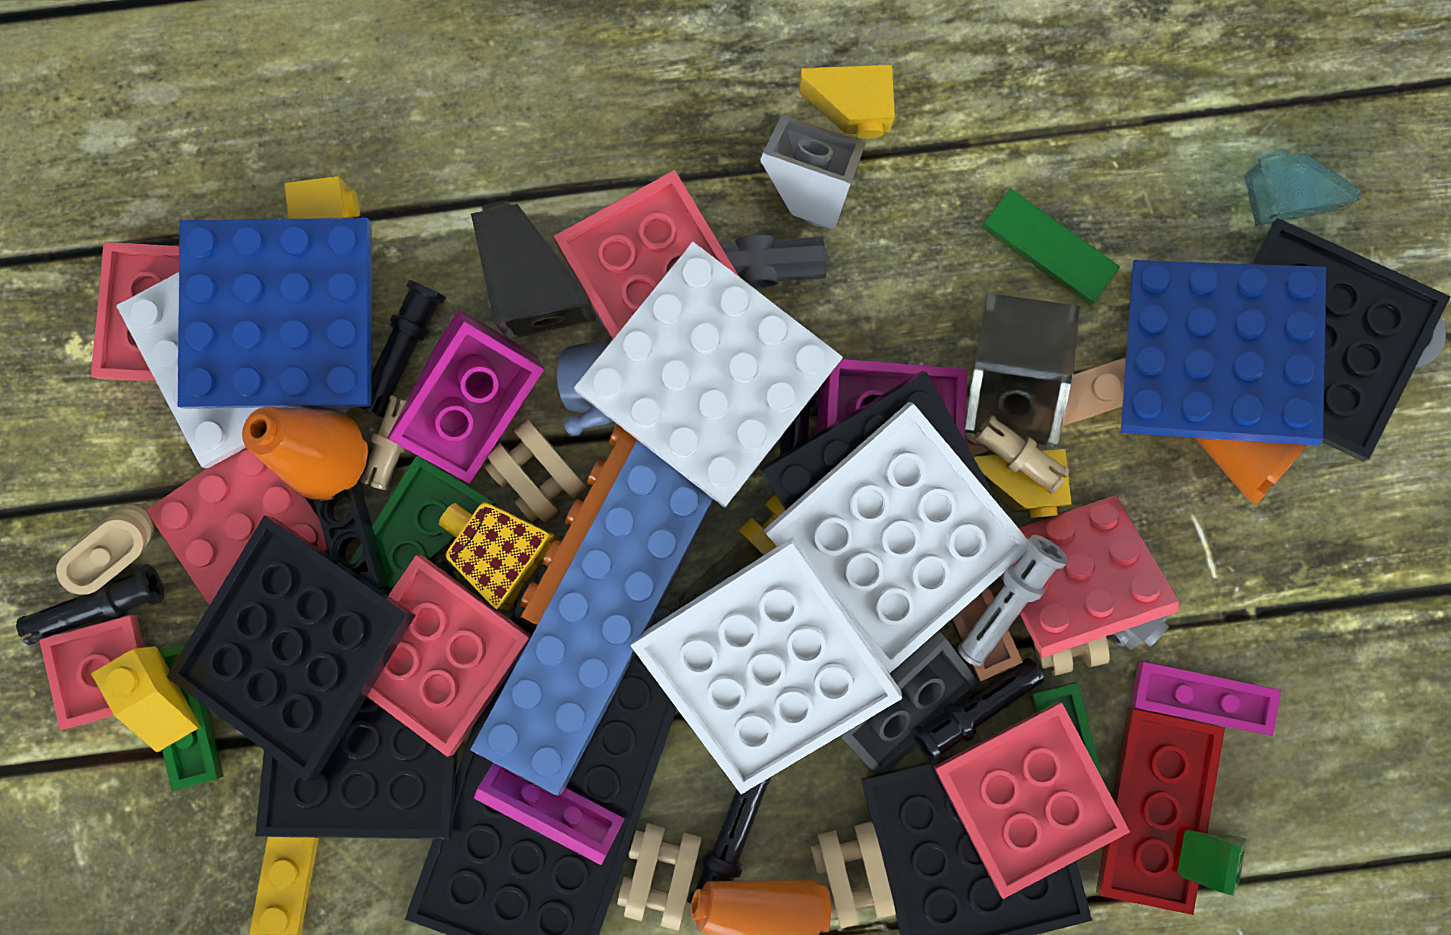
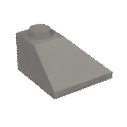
[760,114,866,230]

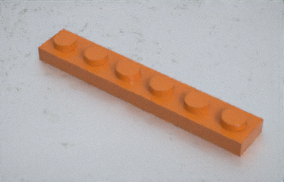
[519,424,637,627]

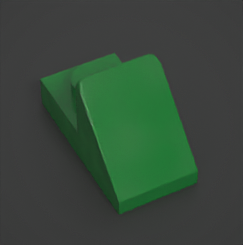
[1178,829,1247,896]

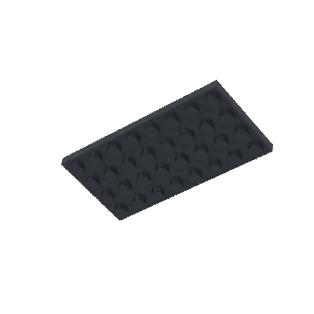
[404,565,677,935]

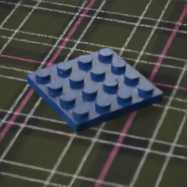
[177,218,372,409]
[1121,260,1326,446]

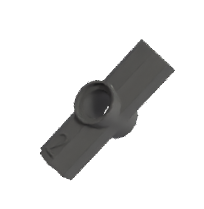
[720,235,826,289]

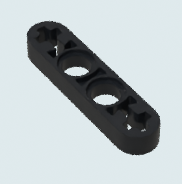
[314,480,390,595]

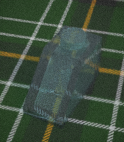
[1244,151,1362,226]

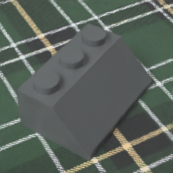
[840,631,981,775]

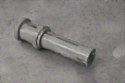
[957,535,1068,666]

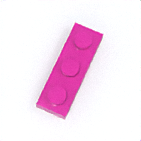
[1130,661,1281,736]
[474,762,625,865]

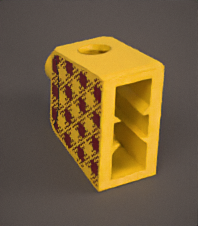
[439,502,559,610]

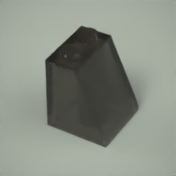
[471,201,596,339]
[965,293,1080,447]

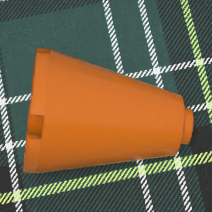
[242,407,368,501]
[1195,438,1307,505]
[690,879,831,935]

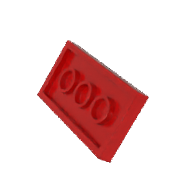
[1096,707,1225,915]

